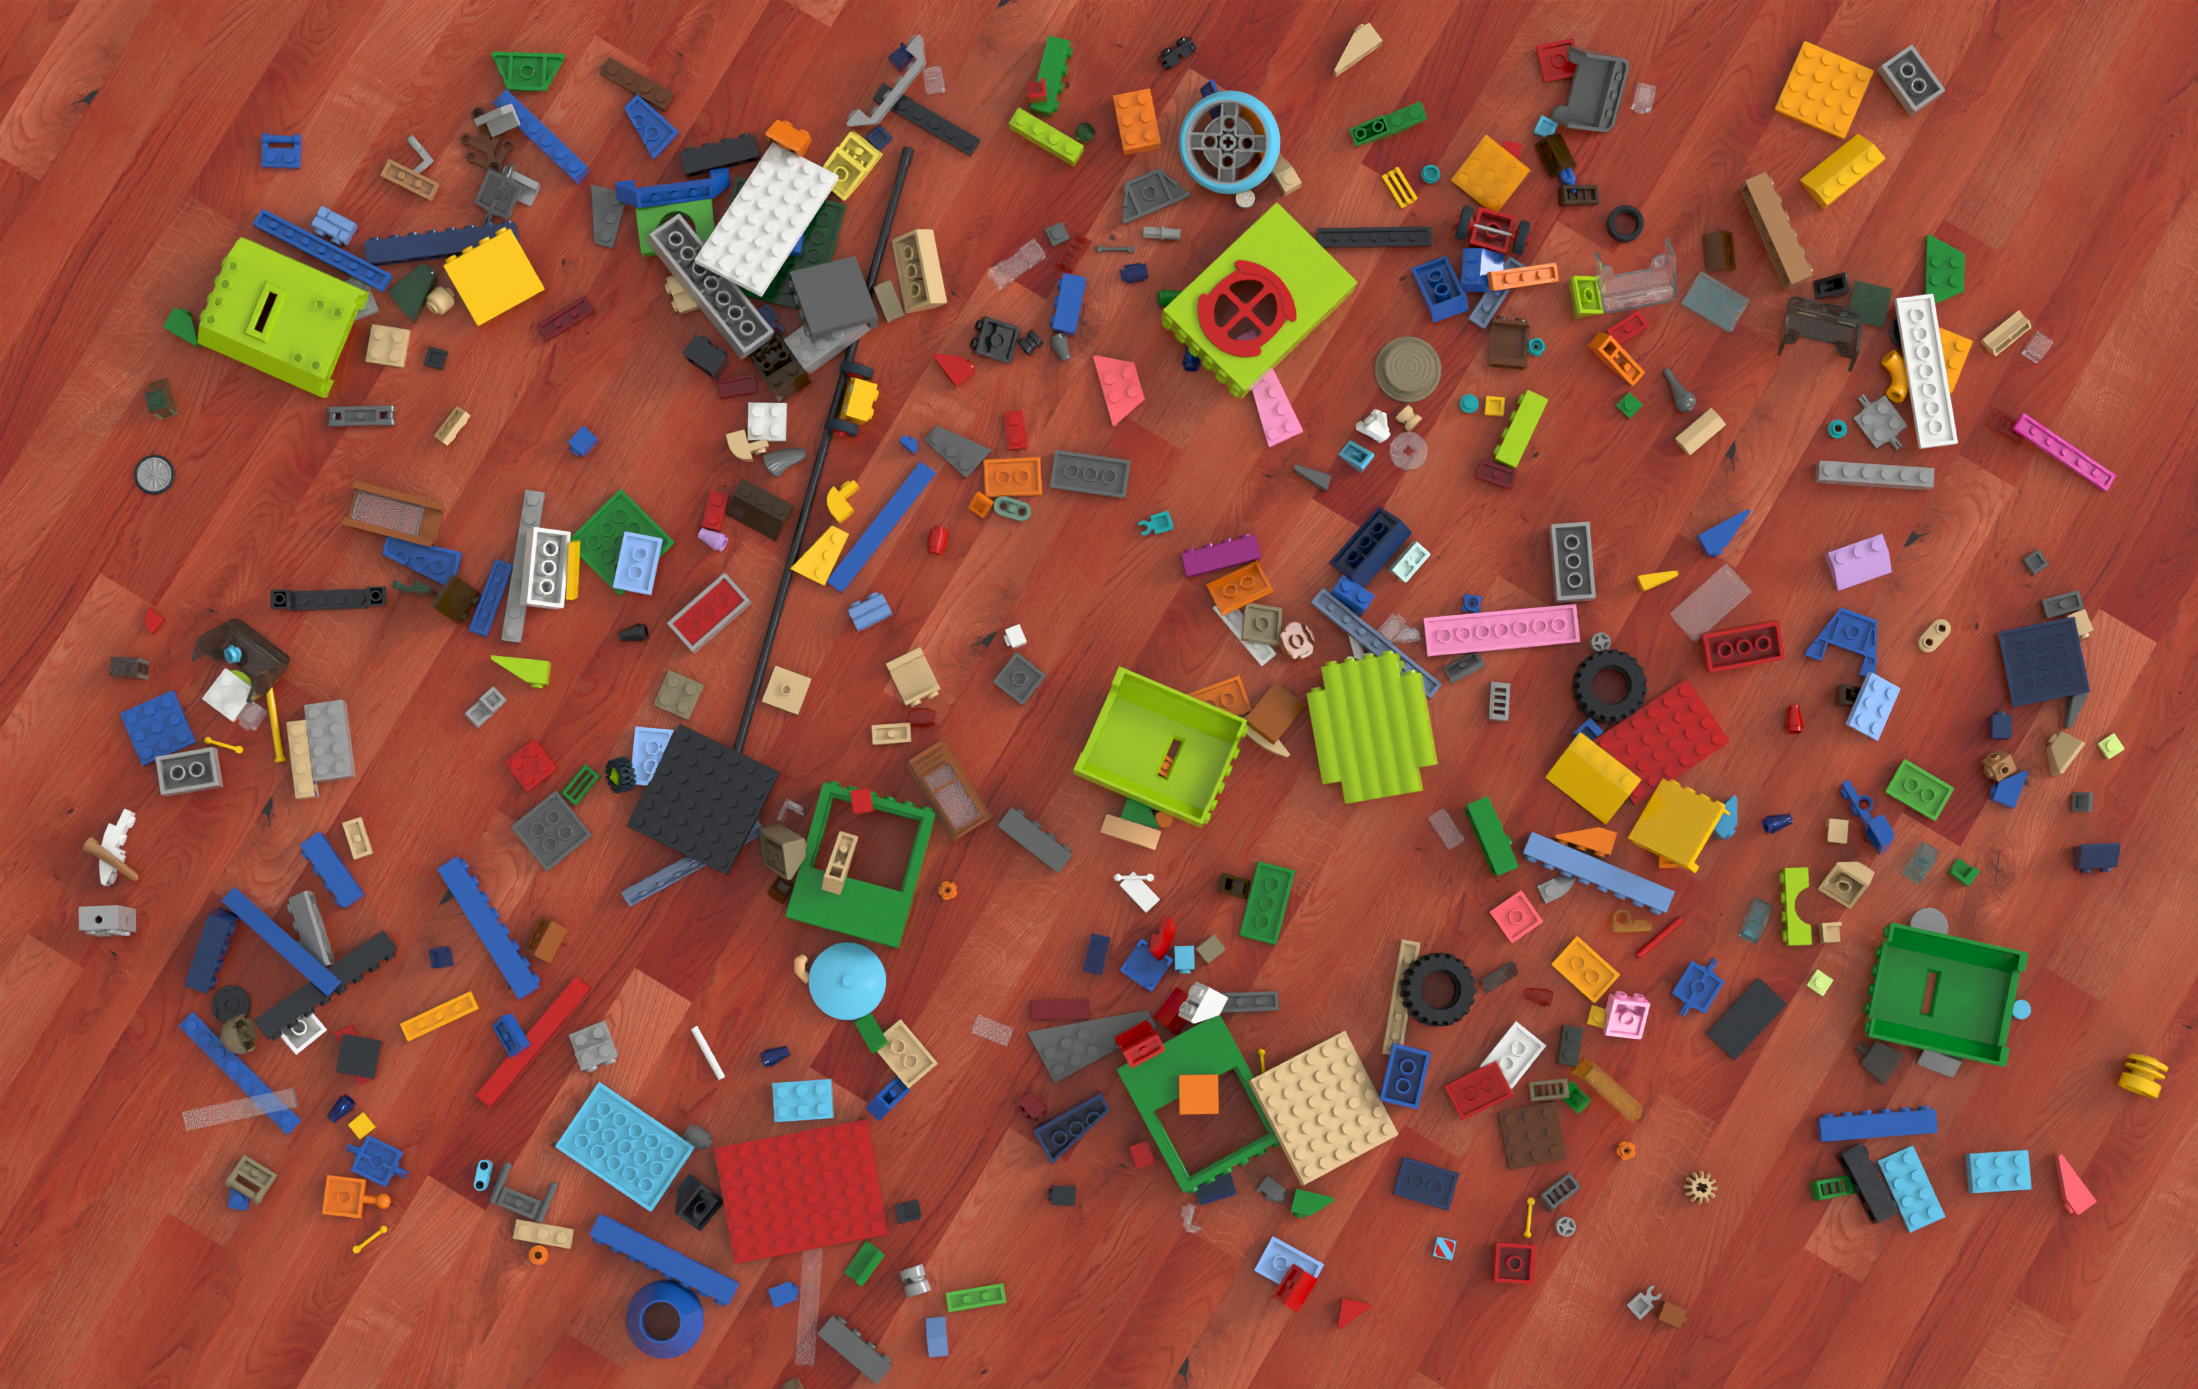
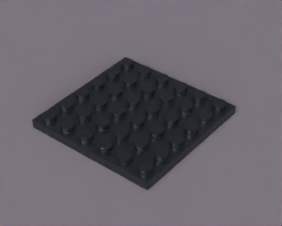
[626,724,781,876]

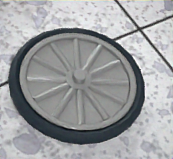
[134,455,175,495]

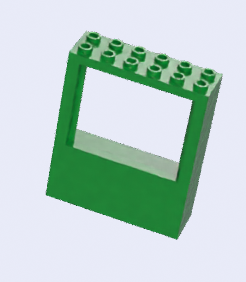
[786,780,937,949]
[1116,1014,1280,1194]

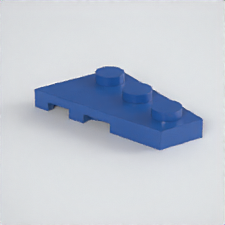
[624,95,679,160]

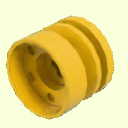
[2118,1053,2168,1099]

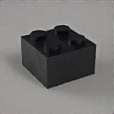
[683,335,730,381]

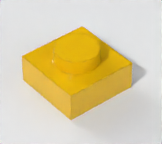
[1586,1005,1608,1029]

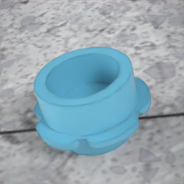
[224,645,242,663]

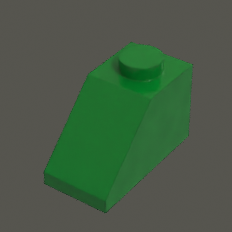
[163,307,201,349]
[1121,797,1159,830]
[1290,1188,1334,1219]

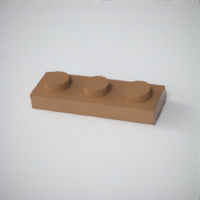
[380,159,440,202]

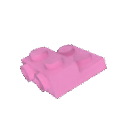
[1603,991,1650,1039]

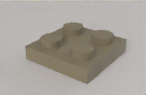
[1241,603,1283,647]
[653,670,704,720]

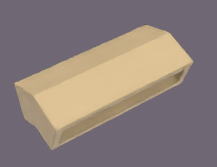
[1980,310,2032,356]
[1675,408,1726,455]

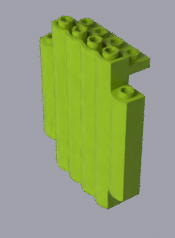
[1307,650,1438,804]

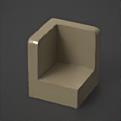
[1196,935,1225,964]

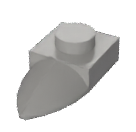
[1537,876,1576,904]

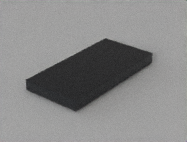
[1706,978,1787,1060]

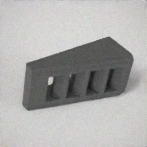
[1293,464,1331,492]
[2063,693,2088,729]
[1537,1172,1581,1212]

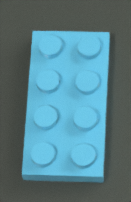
[1876,1145,1945,1233]

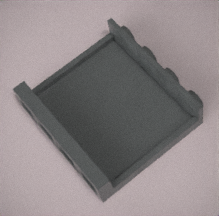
[787,256,878,344]

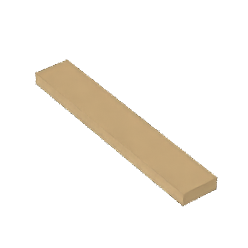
[1382,939,1420,1055]

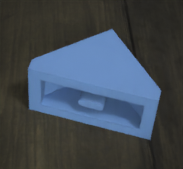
[926,1316,949,1357]

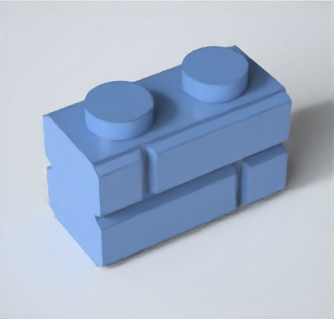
[311,206,358,246]
[848,592,893,632]

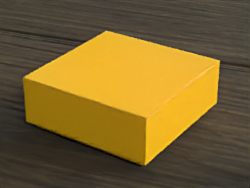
[1484,396,1505,417]
[348,1112,376,1140]

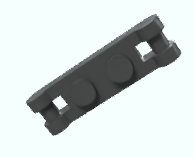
[327,406,396,428]

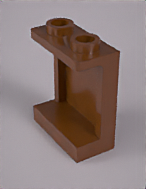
[1487,316,1531,370]

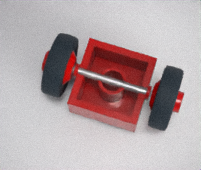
[1454,205,1531,256]

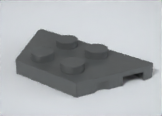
[1122,168,1191,225]

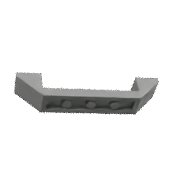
[846,35,926,127]

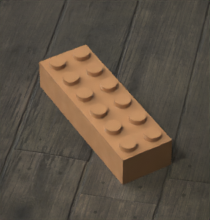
[1739,172,1813,292]

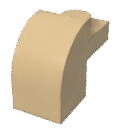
[726,430,770,462]

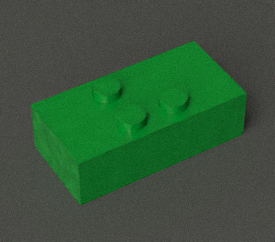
[1463,796,1519,878]

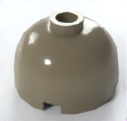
[220,1014,257,1054]

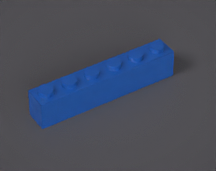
[493,90,590,185]
[1816,1106,1938,1142]

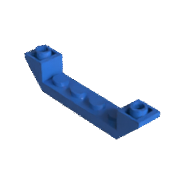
[615,168,730,208]

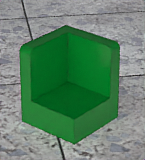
[1947,859,1980,887]

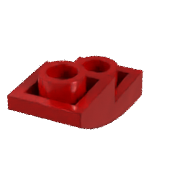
[1149,916,1177,961]

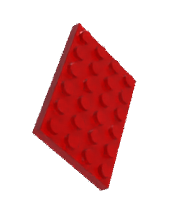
[1593,678,1730,806]

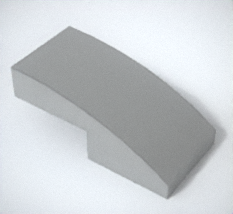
[464,686,507,729]

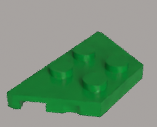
[492,51,565,92]
[1924,235,1965,304]

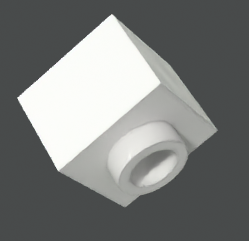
[1003,624,1027,649]

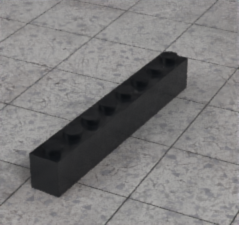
[254,930,397,1041]

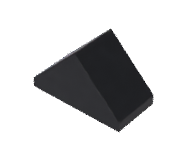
[1813,272,1850,299]

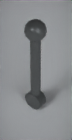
[1095,245,1135,253]

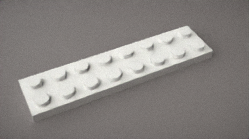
[1894,294,1958,449]

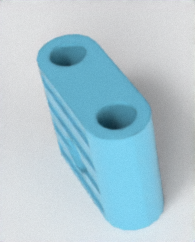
[474,1160,493,1191]

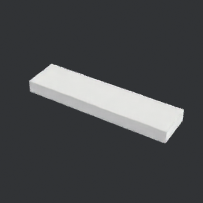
[1212,605,1276,667]

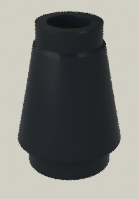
[619,623,649,642]

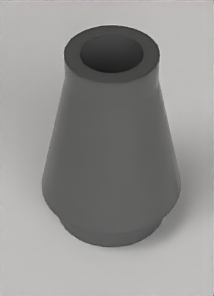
[1049,332,1072,362]

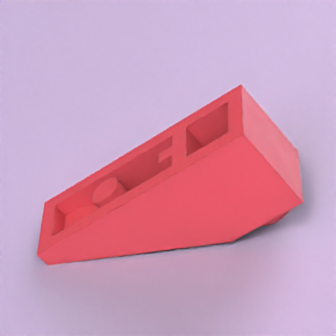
[2054,1154,2097,1215]

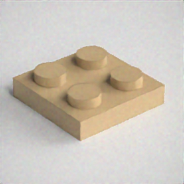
[366,324,411,368]

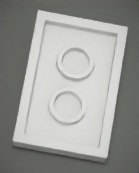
[1479,1021,1546,1089]

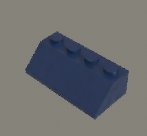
[1329,507,1412,588]

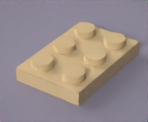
[877,1019,938,1089]

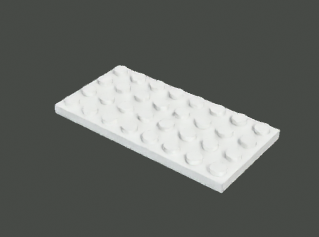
[695,142,838,297]

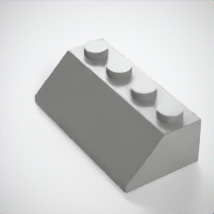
[287,891,335,969]

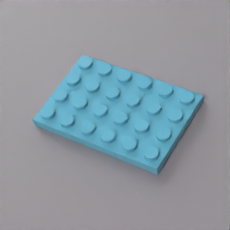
[555,1082,695,1212]

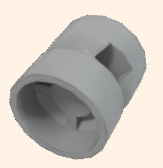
[899,1264,931,1298]

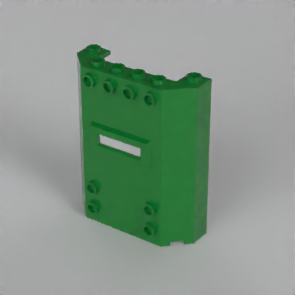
[1863,922,2029,1067]

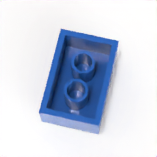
[1379,1042,1431,1109]

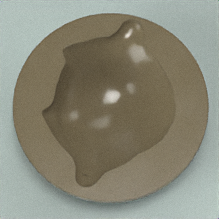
[1375,337,1441,403]

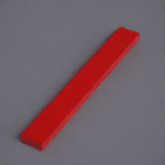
[476,976,591,1108]

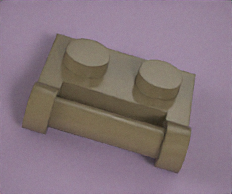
[225,1155,277,1205]

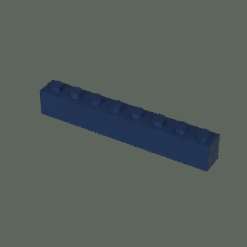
[364,220,521,267]

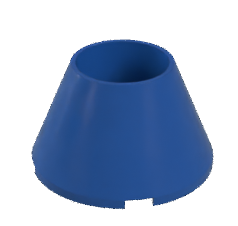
[626,1280,704,1359]

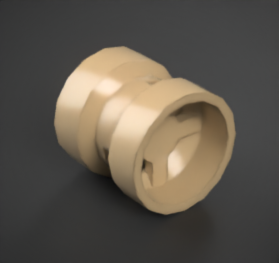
[1396,405,1422,432]

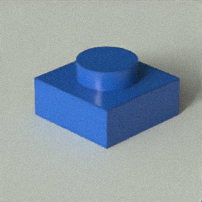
[899,435,919,455]
[228,1188,250,1210]

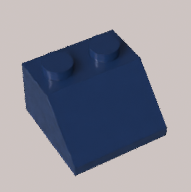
[2072,843,2121,873]

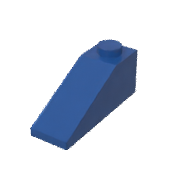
[1696,509,1750,558]

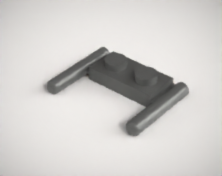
[489,1162,558,1223]

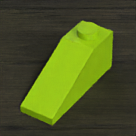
[491,655,551,689]

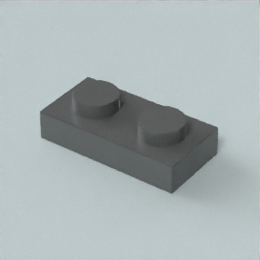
[2040,590,2084,619]
[1442,652,1485,684]

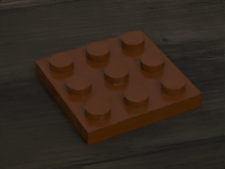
[1498,1101,1567,1170]

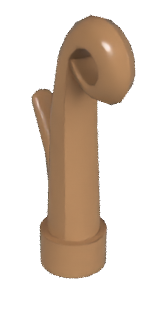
[82,837,139,881]

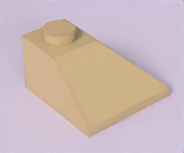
[2046,731,2085,777]
[1818,862,1875,909]

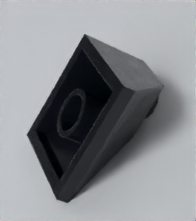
[675,1174,724,1231]

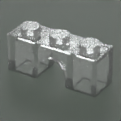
[988,238,1046,290]

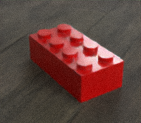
[1699,620,1785,673]

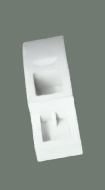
[99,809,136,886]

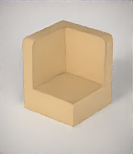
[1825,819,1849,844]
[1818,922,1842,943]

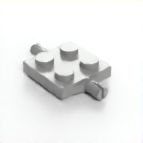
[1853,394,1907,450]

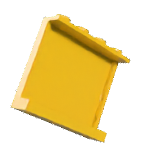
[443,227,545,326]
[1628,779,1730,873]

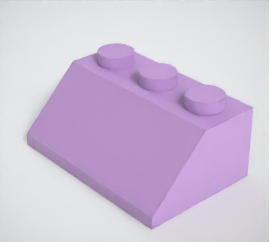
[1824,534,1892,591]

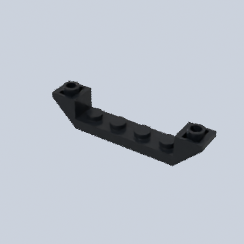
[270,586,387,611]

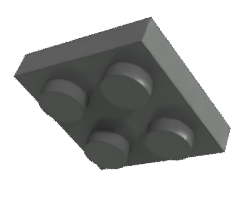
[993,652,1047,706]

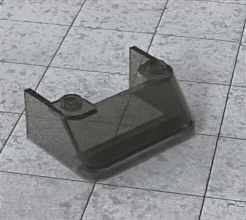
[1777,297,1863,372]
[191,619,290,703]

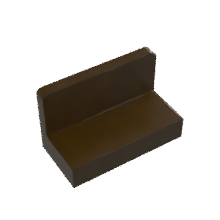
[1535,134,1577,177]

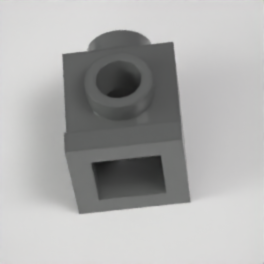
[1255,1175,1286,1204]

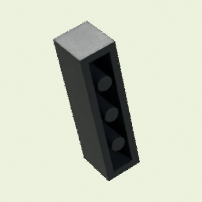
[680,133,760,178]
[1836,1143,1898,1224]

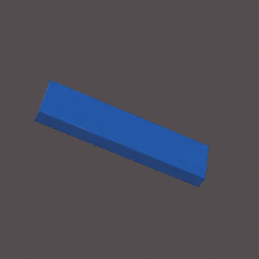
[469,559,513,637]

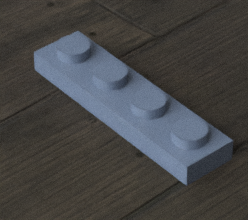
[1468,256,1525,330]

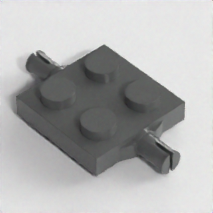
[474,163,524,223]

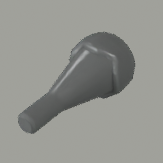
[1663,368,1696,412]

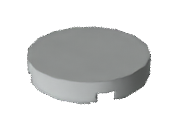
[1909,908,1949,935]

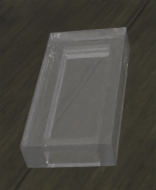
[1428,808,1465,851]
[971,1015,1014,1047]

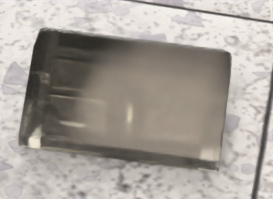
[1479,961,1518,993]

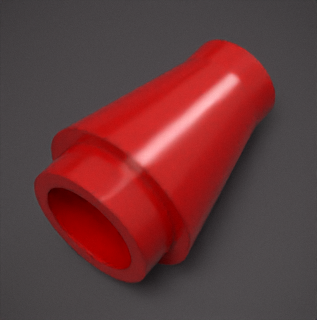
[1785,705,1804,734]

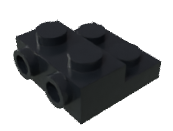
[969,316,1020,364]

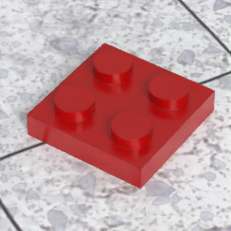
[1536,38,1577,83]
[504,739,558,793]

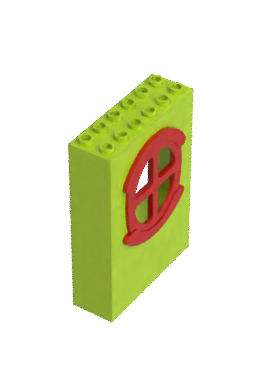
[1161,202,1358,399]

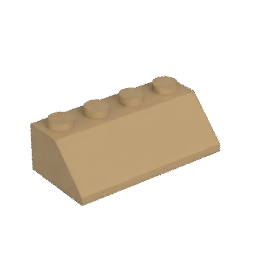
[891,229,947,313]

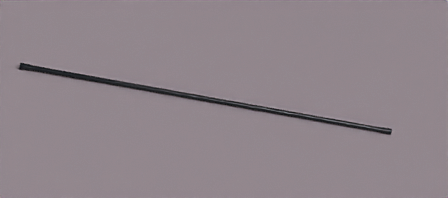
[733,146,914,753]

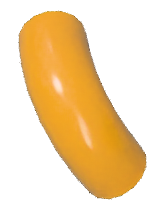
[1881,350,1909,403]

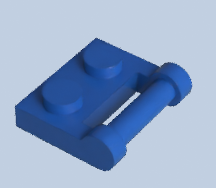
[261,133,302,169]

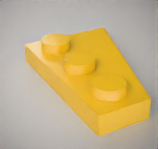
[789,526,849,586]

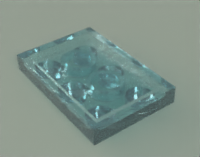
[1681,271,1750,333]

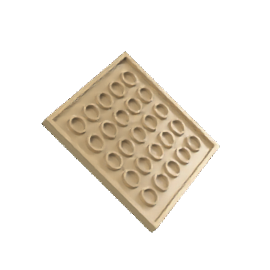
[1248,1031,1399,1186]

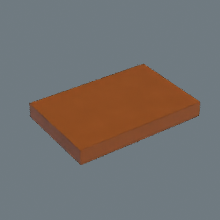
[1246,682,1305,745]

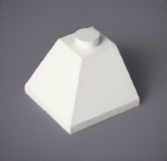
[280,1014,327,1055]

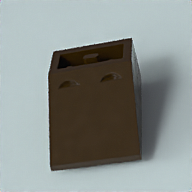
[748,332,811,403]

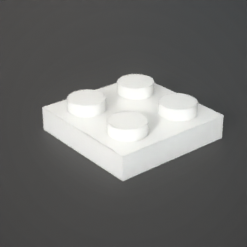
[748,402,787,442]
[202,668,257,722]

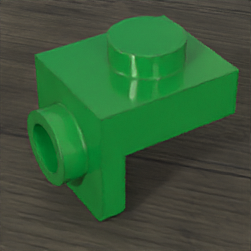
[1560,1081,1592,1115]

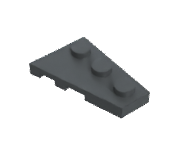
[591,184,626,249]
[924,426,992,479]

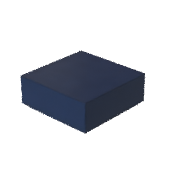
[866,125,893,151]

